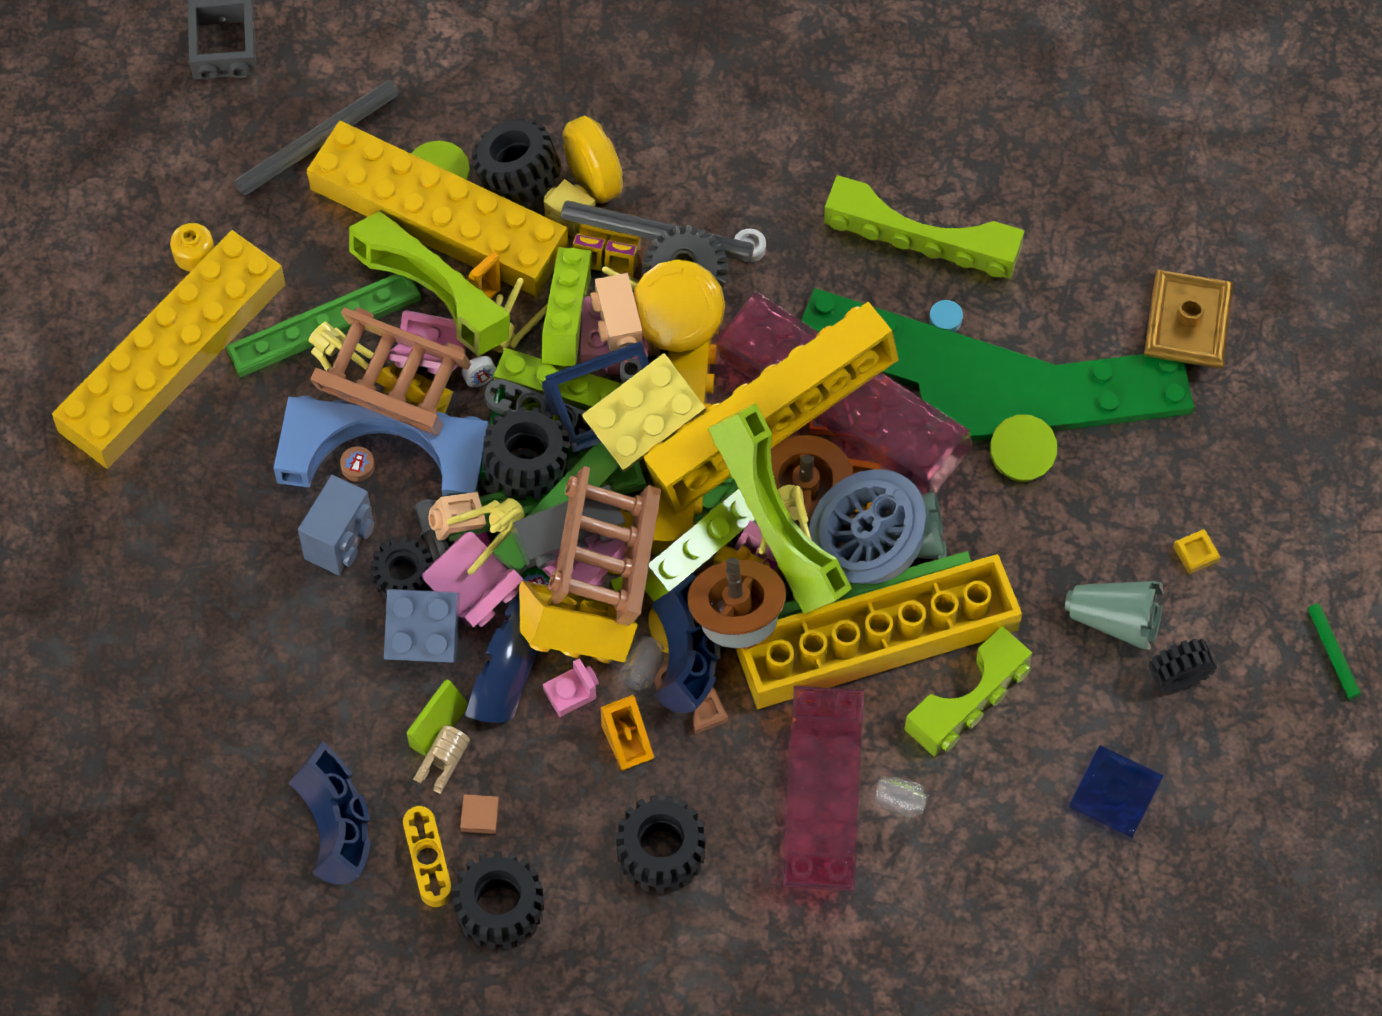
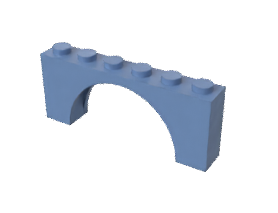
[273,396,489,497]

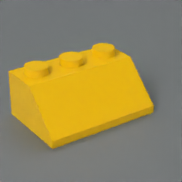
[519,580,638,664]

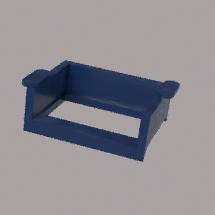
[542,341,649,455]

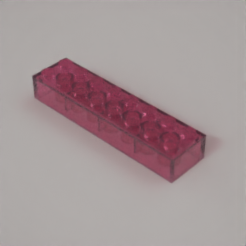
[715,291,973,493]

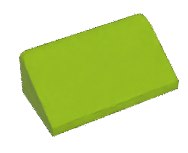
[407,680,468,757]

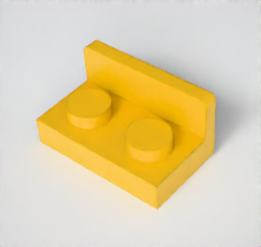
[376,363,453,413]

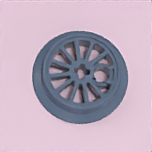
[809,469,926,584]

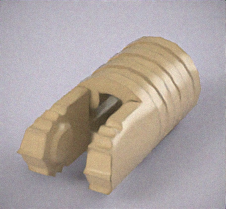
[413,725,470,794]

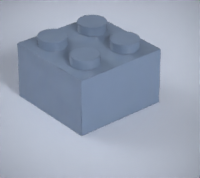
[298,475,375,576]
[384,589,460,663]

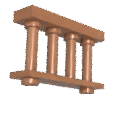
[310,307,471,436]
[548,466,661,626]

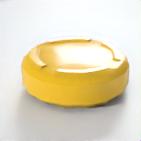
[562,115,623,204]
[634,259,725,352]

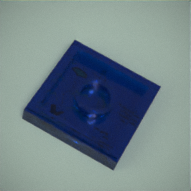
[1069,745,1164,838]

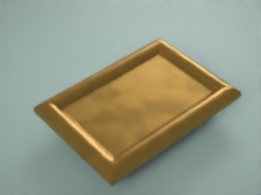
[1144,270,1234,369]

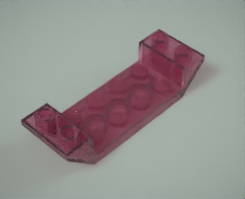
[783,686,864,891]

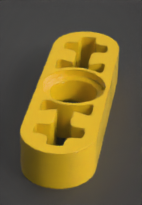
[403,806,452,907]

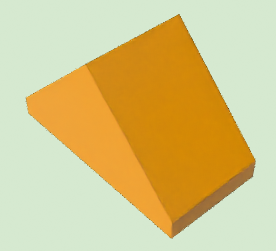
[601,695,655,771]

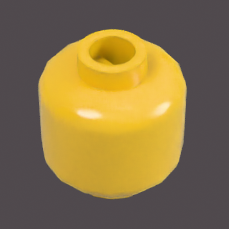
[170,223,215,272]

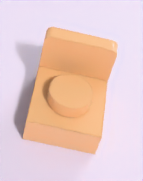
[428,492,486,540]

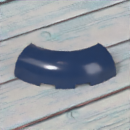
[651,573,720,714]
[465,592,539,723]
[288,741,371,884]

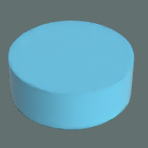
[929,300,963,332]

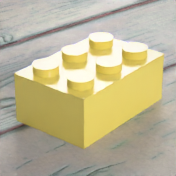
[582,353,706,472]

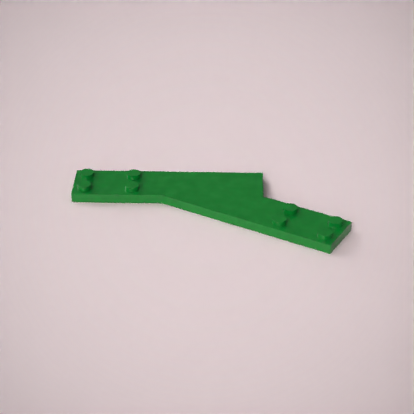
[792,288,1194,447]

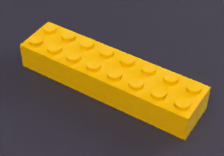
[307,120,569,297]
[52,230,286,469]
[643,302,899,514]
[735,554,1022,710]

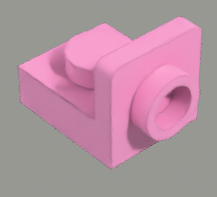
[543,658,599,717]

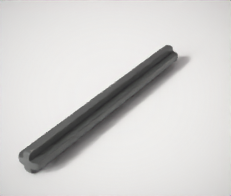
[234,80,398,196]
[561,200,754,262]

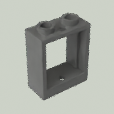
[187,0,257,80]

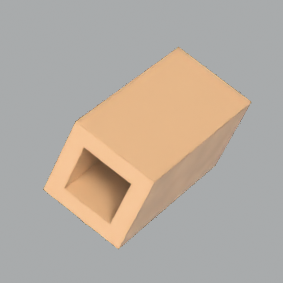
[590,273,643,352]

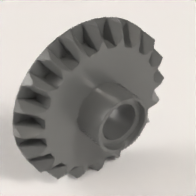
[642,225,728,289]

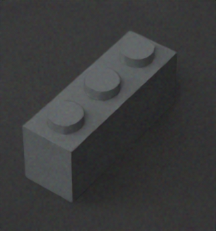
[511,485,625,569]

